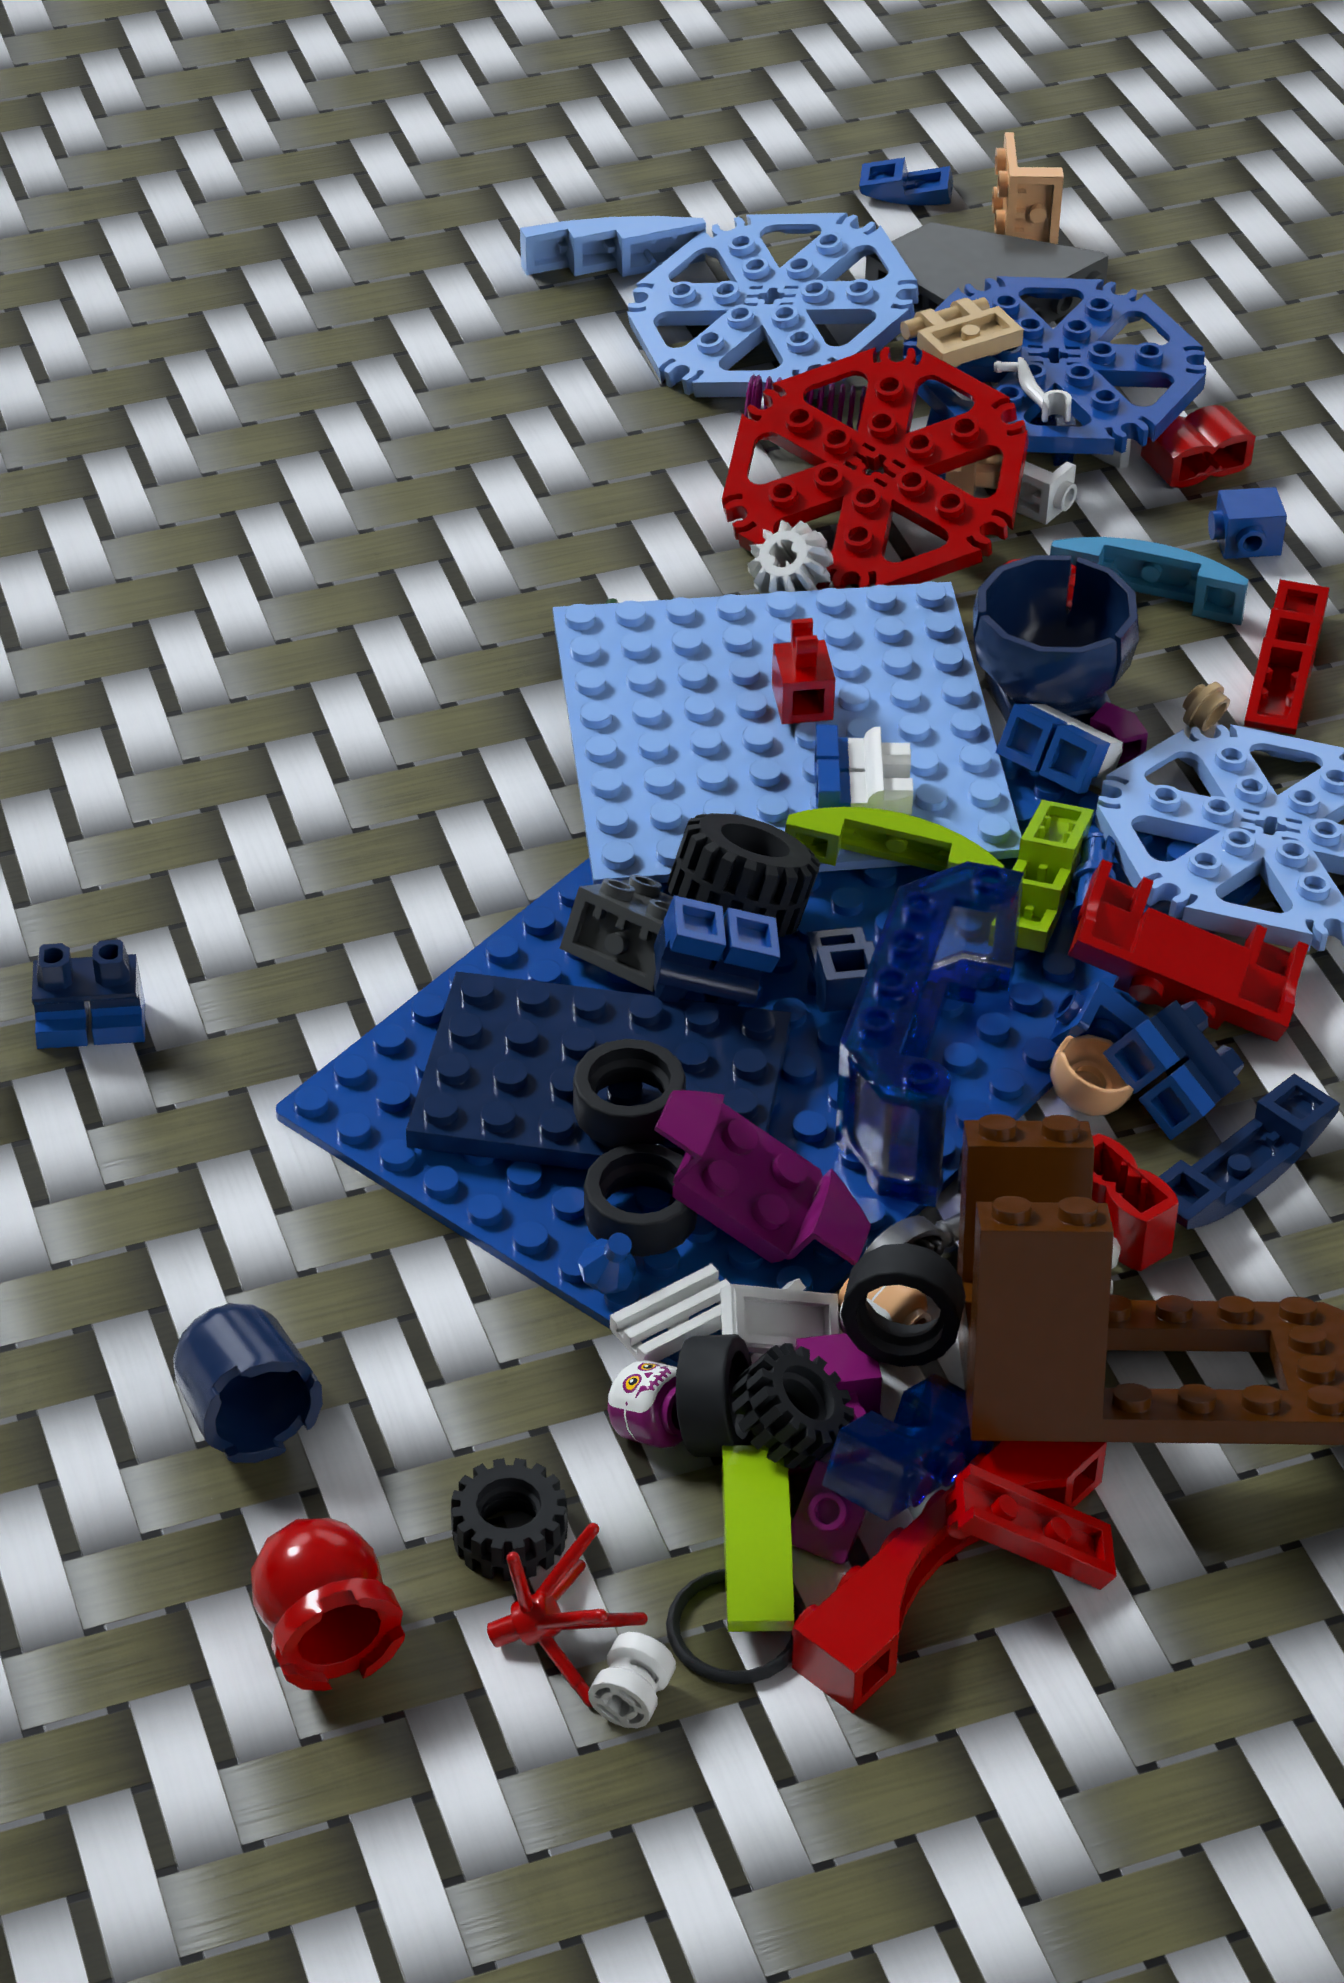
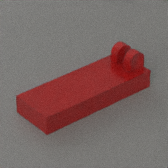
[945,1464,1117,1590]

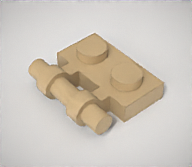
[900,297,1024,367]

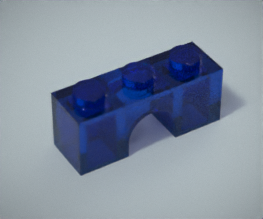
[822,1373,995,1521]

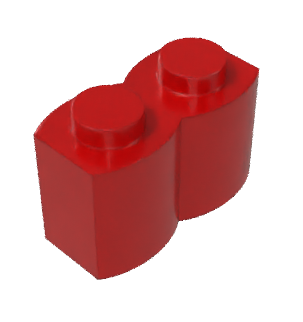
[1140,405,1256,488]
[1092,1133,1179,1271]

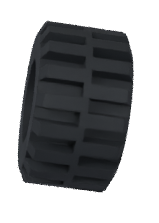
[667,813,820,937]

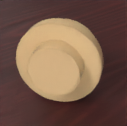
[1182,682,1230,731]

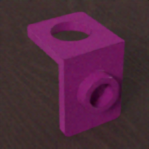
[791,1460,890,1565]

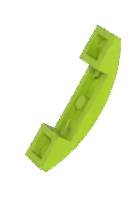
[785,807,1004,904]

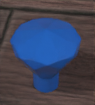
[577,1233,636,1294]

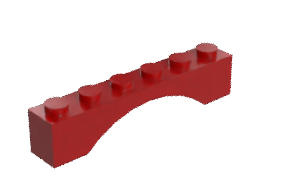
[792,1441,1107,1713]

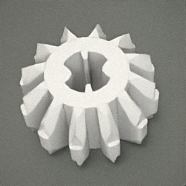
[747,520,834,594]

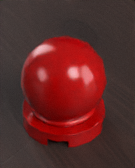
[251,1518,405,1691]

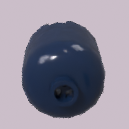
[173,1303,323,1463]

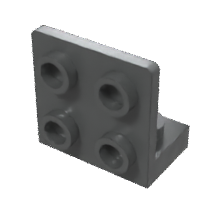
[559,875,673,992]

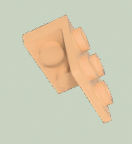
[992,132,1064,244]

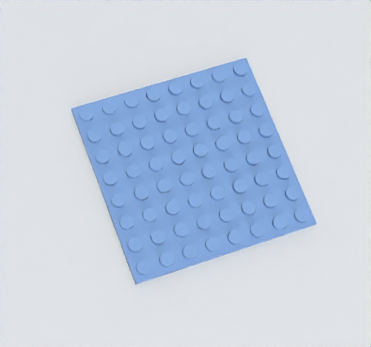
[552,581,1022,885]

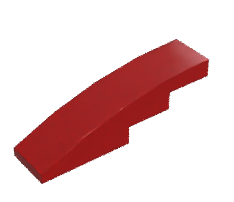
[1244,579,1330,735]

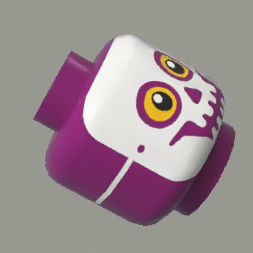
[607,1360,683,1448]

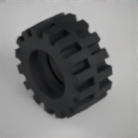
[451,1458,568,1581]

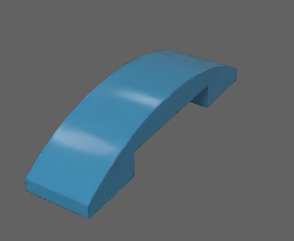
[1050,537,1249,625]

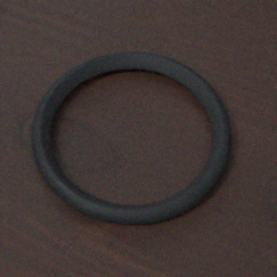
[666,1569,803,1684]

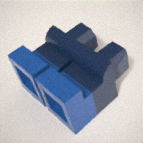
[654,895,780,1006]
[32,940,145,1049]
[1103,1000,1244,1140]

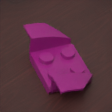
[654,1090,871,1265]

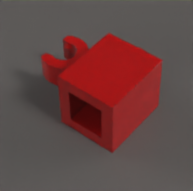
[772,618,836,724]

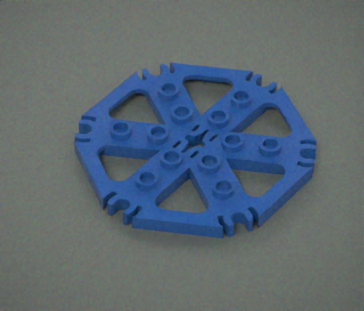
[903,276,1206,455]

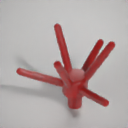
[487,1523,648,1708]

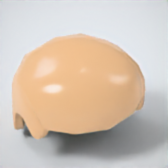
[1050,1034,1134,1116]

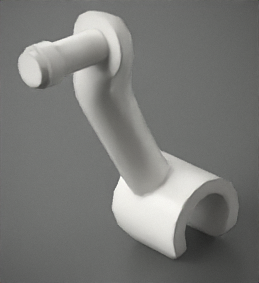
[994,357,1072,422]

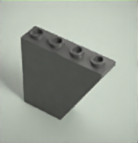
[865,222,1109,324]

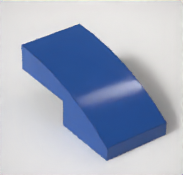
[859,157,953,206]

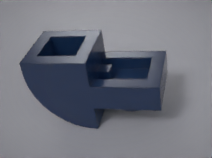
[806,927,883,1012]

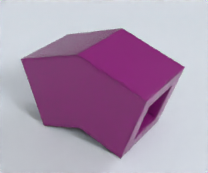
[1090,702,1148,764]

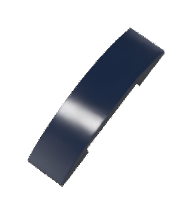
[1159,1073,1340,1229]

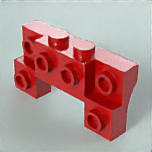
[1068,859,1309,1042]

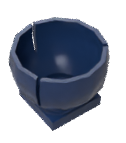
[973,555,1139,726]

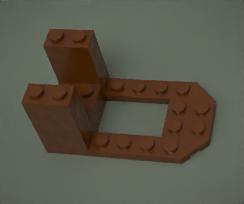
[958,1114,1344,1445]

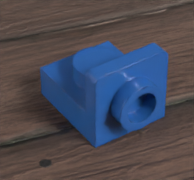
[1050,980,1150,1046]

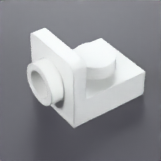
[1001,461,1077,525]

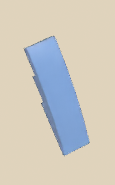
[520,216,706,277]

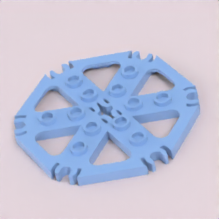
[627,213,919,397]
[1095,724,1344,952]

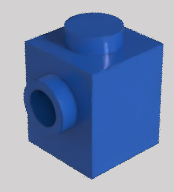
[1208,487,1287,559]

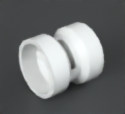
[588,1632,676,1728]

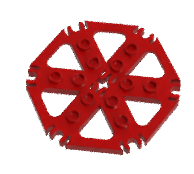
[722,347,1029,590]

